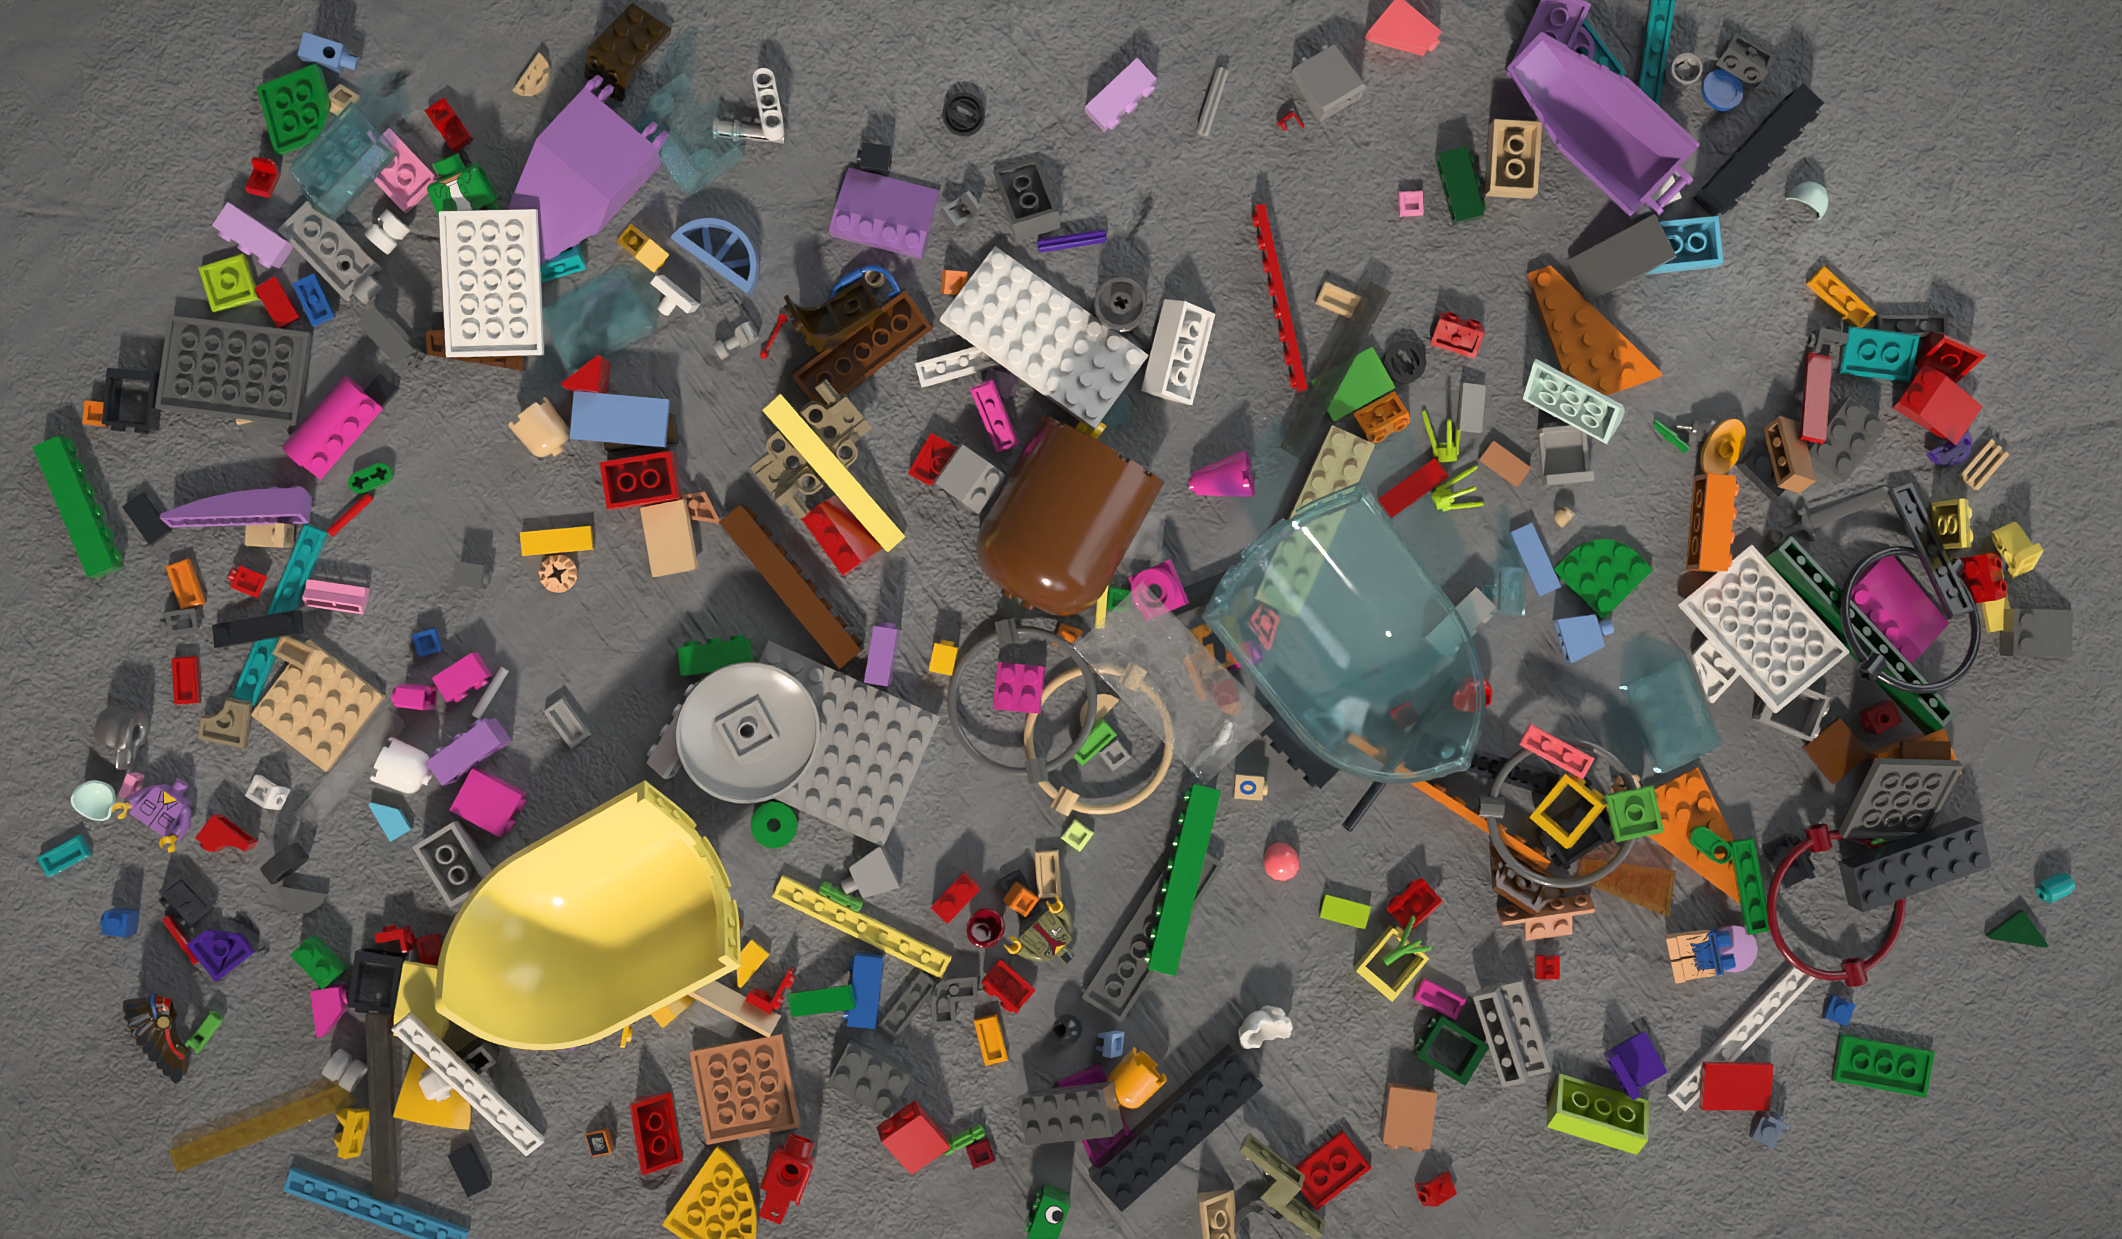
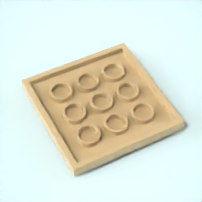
[251,640,385,772]

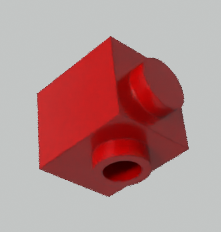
[1859,700,1903,734]

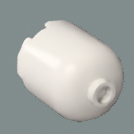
[370,737,433,794]

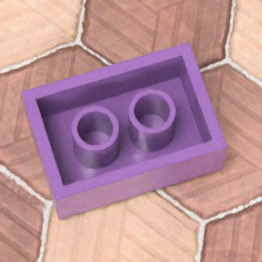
[425,718,512,786]

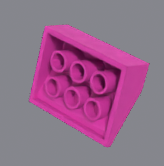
[1841,556,1949,664]

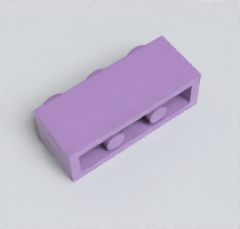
[1085,58,1157,132]
[212,202,294,269]

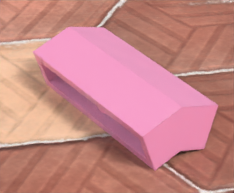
[302,579,370,614]

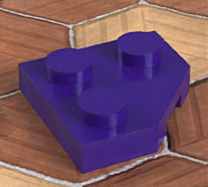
[187,929,256,982]

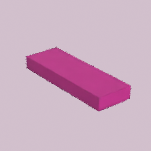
[970,379,1019,453]

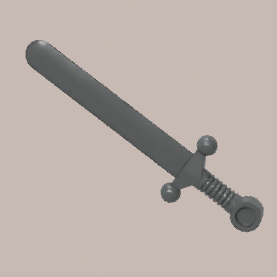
[1768,486,1890,543]

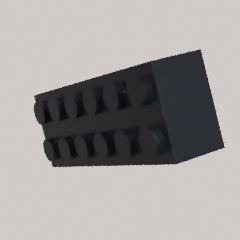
[1693,83,1825,216]
[1838,816,1991,912]

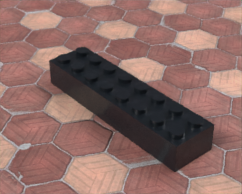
[1088,1044,1264,1212]

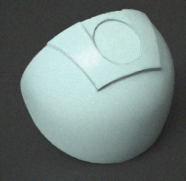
[1785,181,1828,220]
[71,780,116,821]

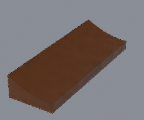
[790,288,933,413]

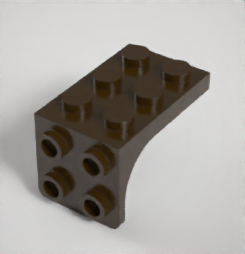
[584,2,671,102]
[784,278,883,353]

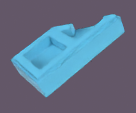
[368,802,412,842]

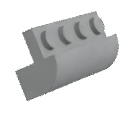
[1473,979,1552,1088]

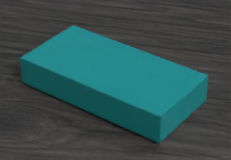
[36,834,92,878]

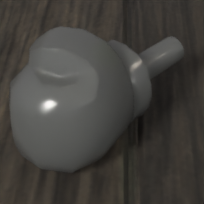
[1676,418,1719,443]

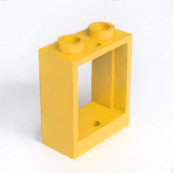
[1529,773,1606,849]

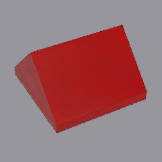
[1915,331,1986,383]
[560,354,611,394]

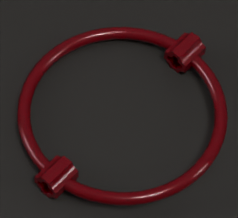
[1766,823,1906,987]

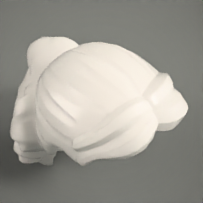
[1238,1005,1293,1049]

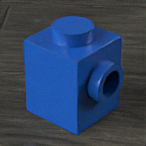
[100,907,140,938]

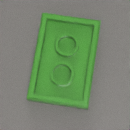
[1310,346,1395,422]

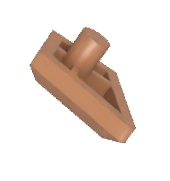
[681,491,721,524]

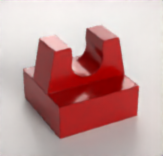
[1534,955,1560,980]

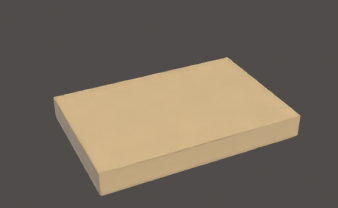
[640,499,699,577]

